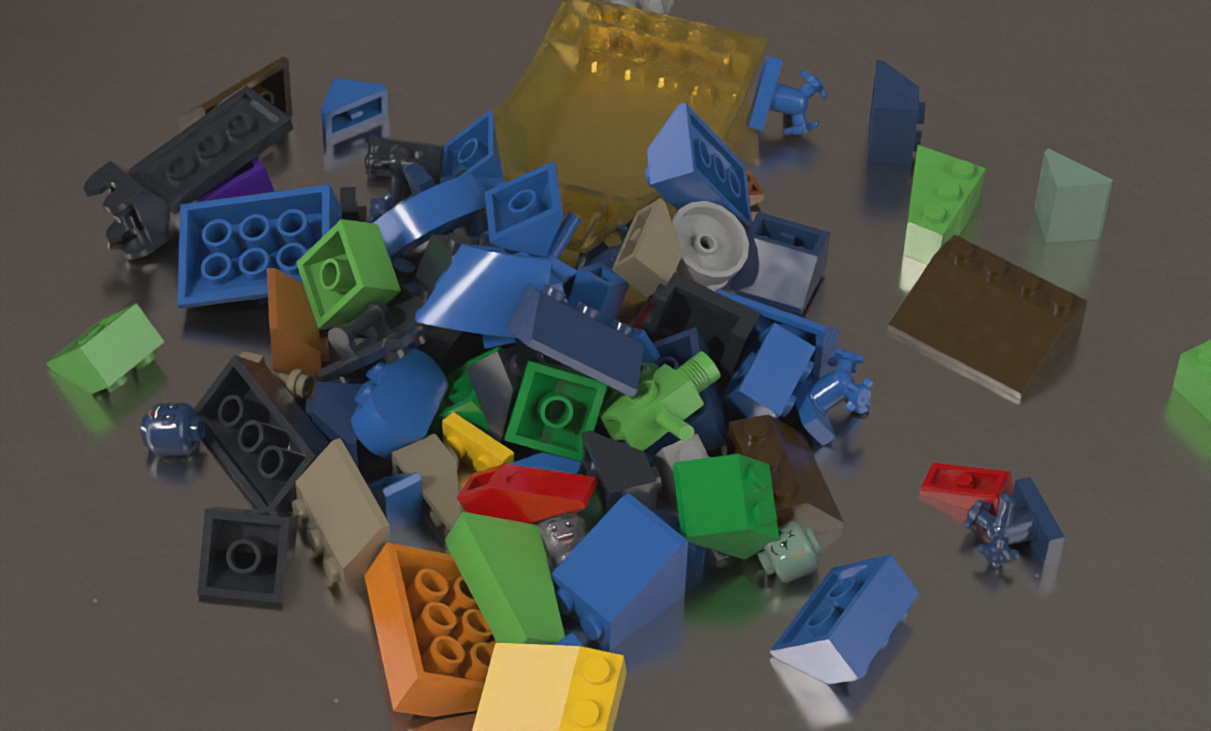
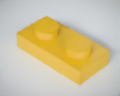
[442,412,514,472]

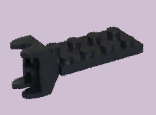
[84,85,294,259]

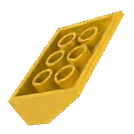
[472,643,627,731]

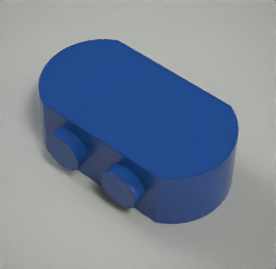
[351,347,448,460]

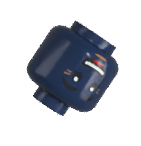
[141,403,205,457]

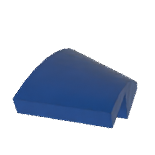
[415,244,552,339]

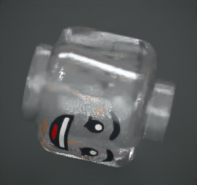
[539,512,589,572]

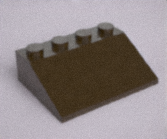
[888,234,1087,400]

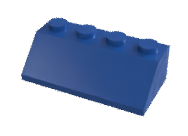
[645,103,752,233]

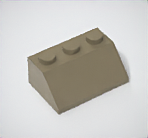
[292,438,391,597]

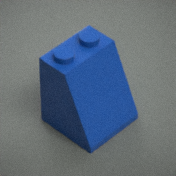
[552,493,688,651]

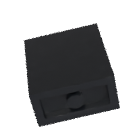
[641,272,760,389]

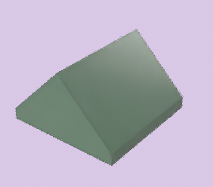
[1034,148,1113,243]

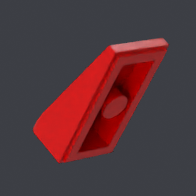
[919,463,1014,516]

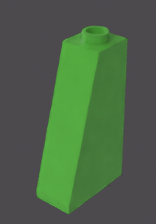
[445,512,565,645]

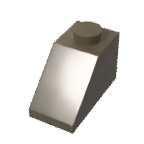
[611,198,682,297]

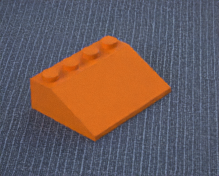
[364,542,497,717]

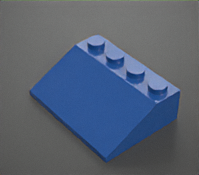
[177,184,342,309]

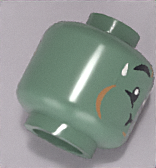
[757,521,823,583]

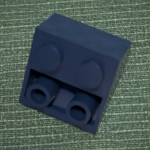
[729,212,830,315]

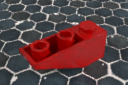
[457,464,598,525]

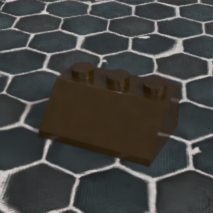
[179,56,293,132]
[726,414,844,535]

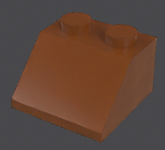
[267,268,329,378]

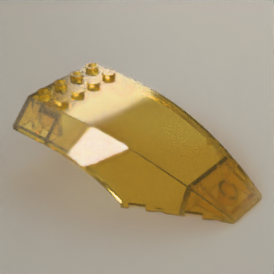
[492,0,769,254]

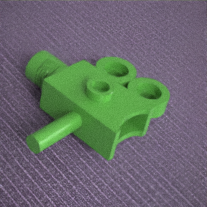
[597,351,721,451]

